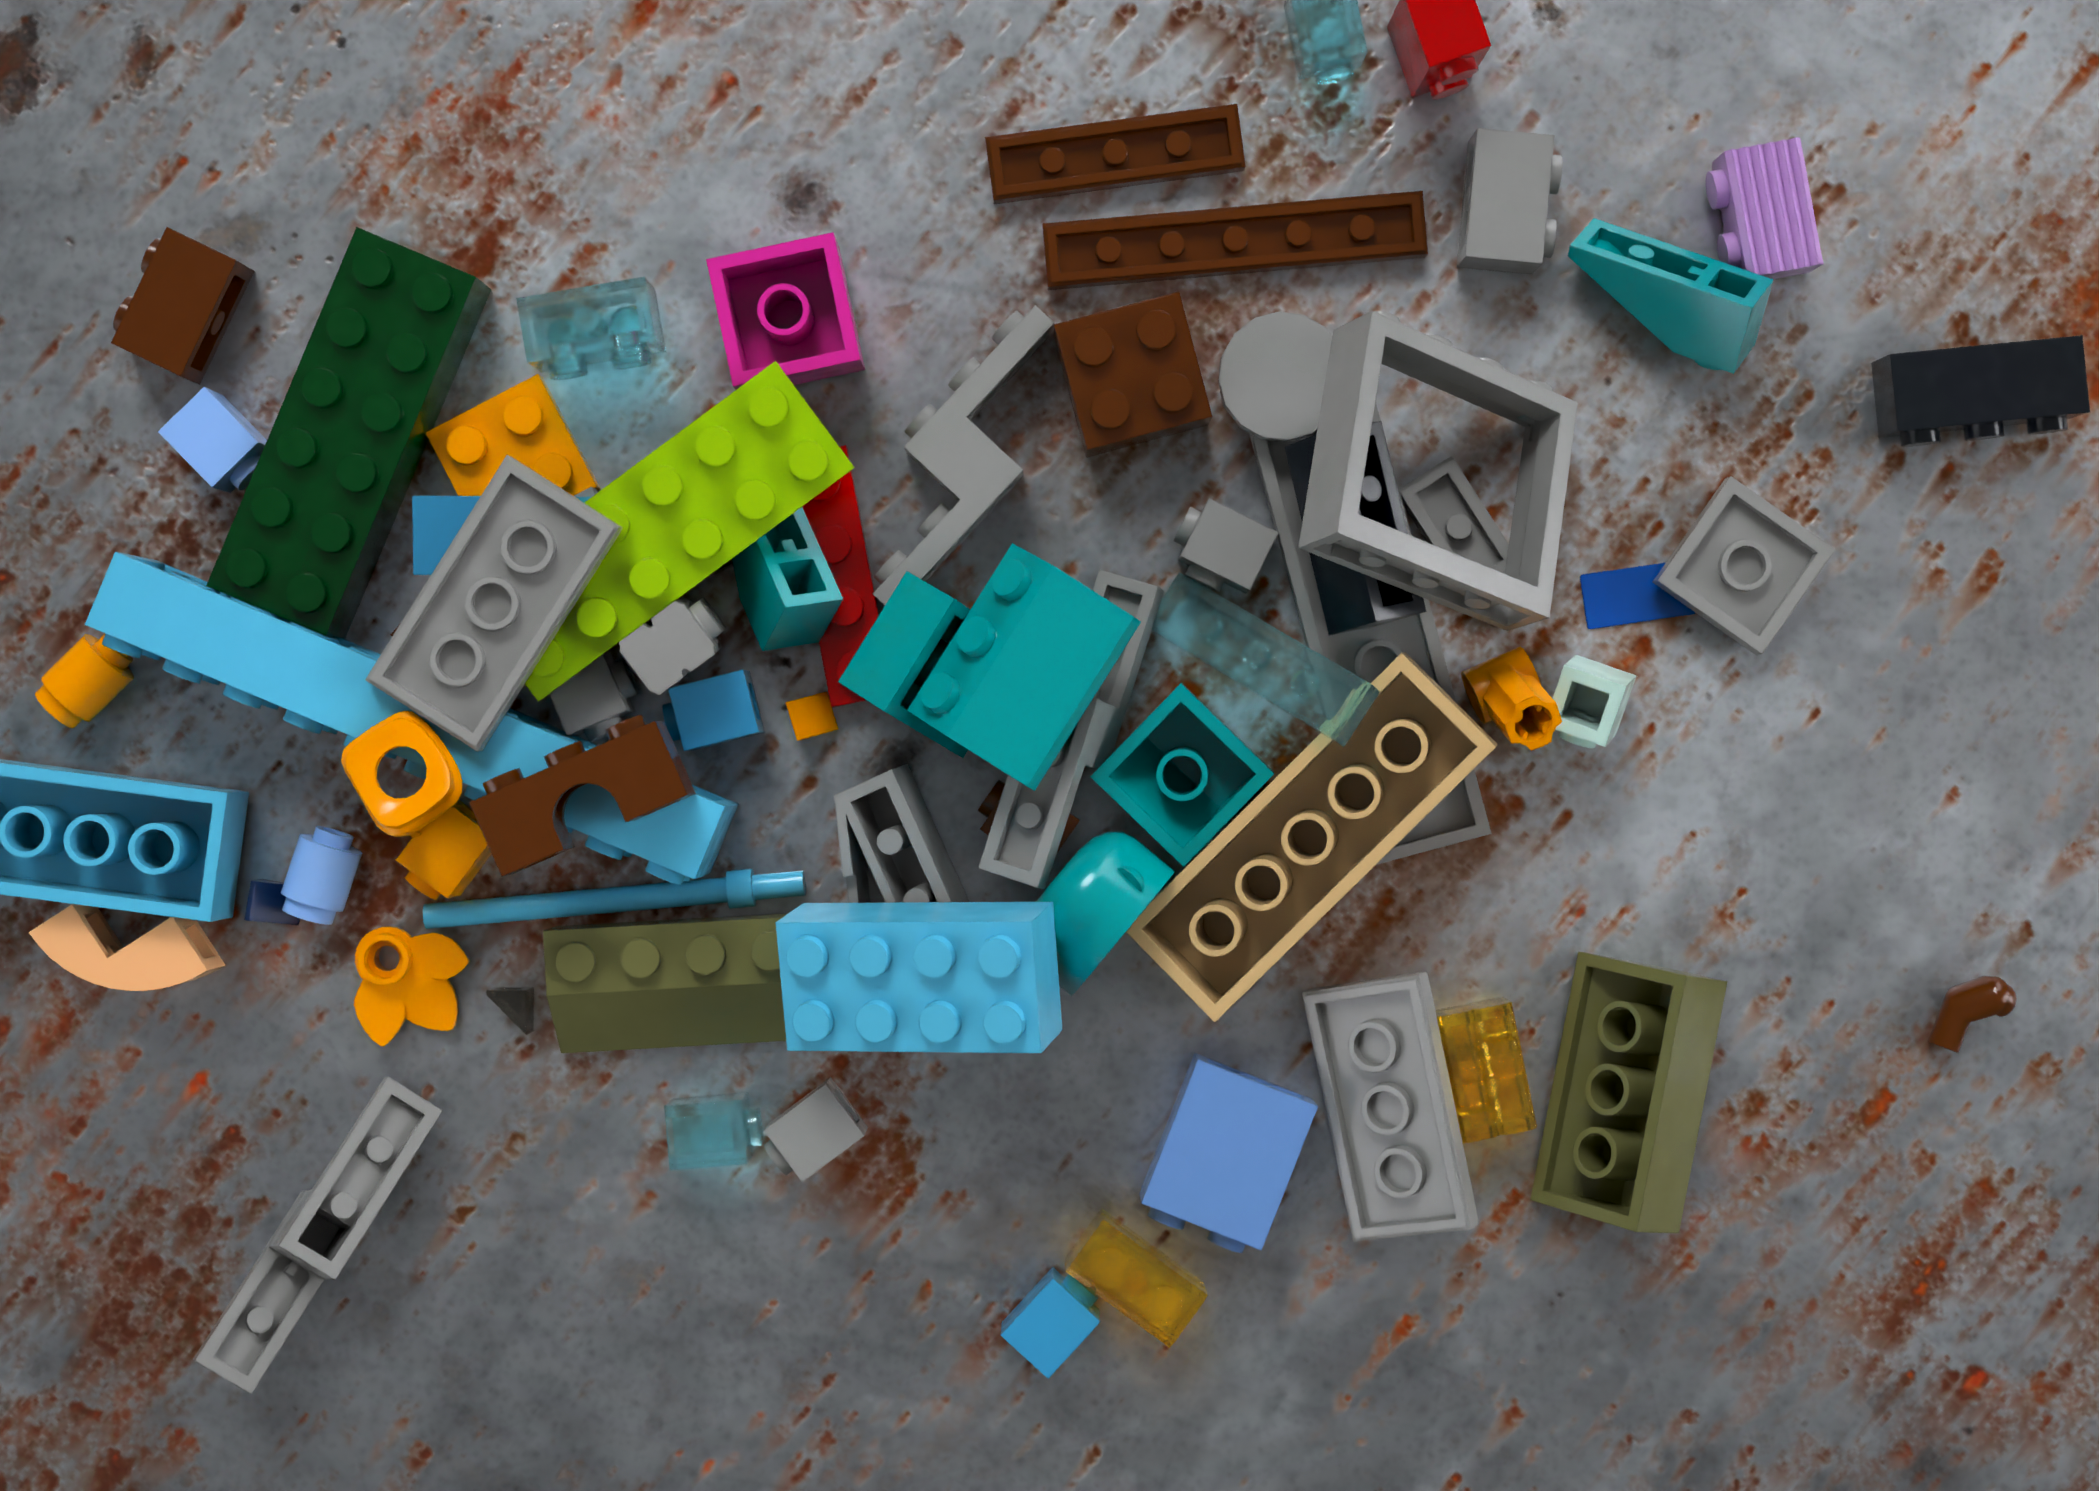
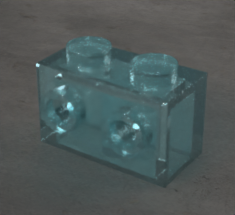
[516,276,666,380]

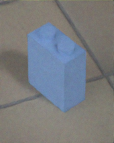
[1139,1053,1318,1253]

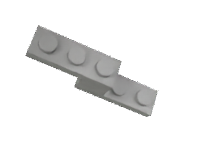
[873,305,1054,605]
[978,569,1164,889]
[193,1077,443,1394]

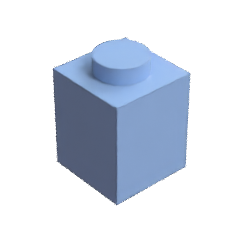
[158,387,267,493]

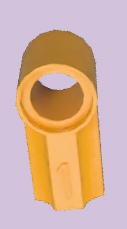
[1461,646,1562,751]

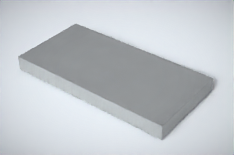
[365,455,623,752]
[1302,971,1479,1242]

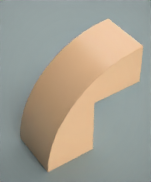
[29,904,226,991]

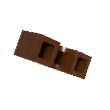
[469,714,696,877]

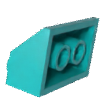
[907,543,1141,791]

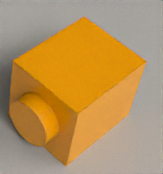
[396,800,492,900]

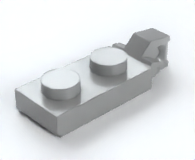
[1399,456,1509,630]

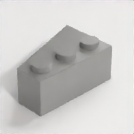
[834,764,969,903]

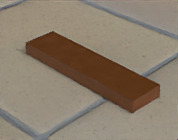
[985,104,1246,204]

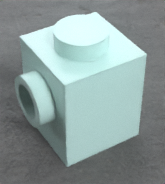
[1553,655,1636,748]

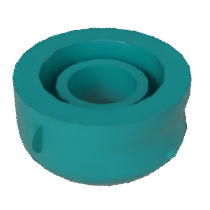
[1036,832,1175,996]

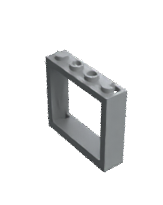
[1298,311,1578,631]

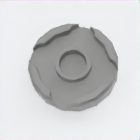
[1218,311,1332,442]

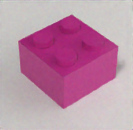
[706,232,865,390]

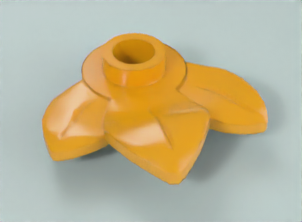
[354,926,470,1046]

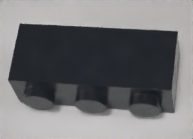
[1871,335,2090,447]
[1284,421,1427,636]

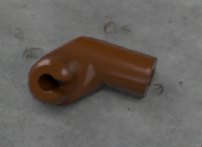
[1928,976,2017,1053]

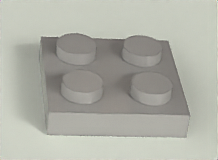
[1653,476,1836,655]

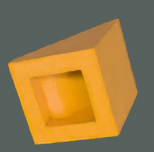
[785,692,838,741]

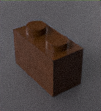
[111,227,255,385]

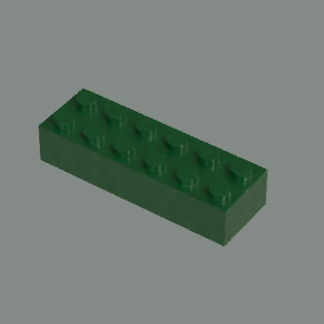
[206,227,491,639]

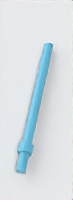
[423,869,806,929]

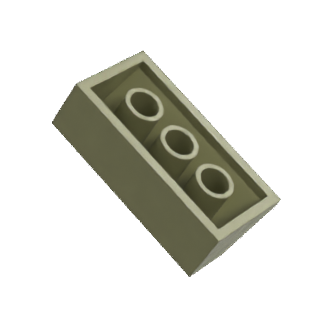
[543,913,788,1053]
[1530,951,1727,1233]

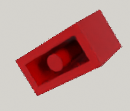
[1387,0,1492,100]

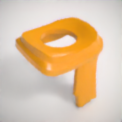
[341,711,463,838]

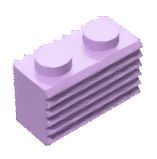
[1706,137,1823,279]

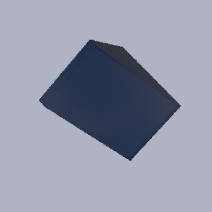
[244,879,300,925]

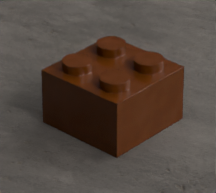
[1054,291,1213,458]

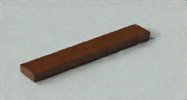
[1043,191,1428,290]

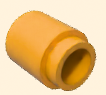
[35,634,134,728]

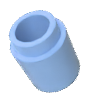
[281,826,362,925]

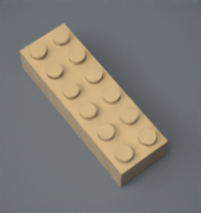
[1126,652,1497,1022]

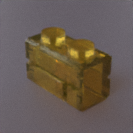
[1435,997,1537,1143]
[1065,1209,1208,1348]

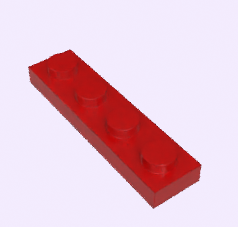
[802,445,880,708]

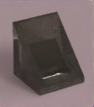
[486,987,534,1035]

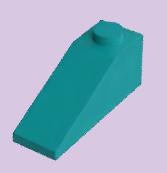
[1568,218,1773,374]
[732,507,843,651]

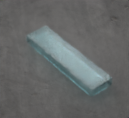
[1152,572,1380,747]

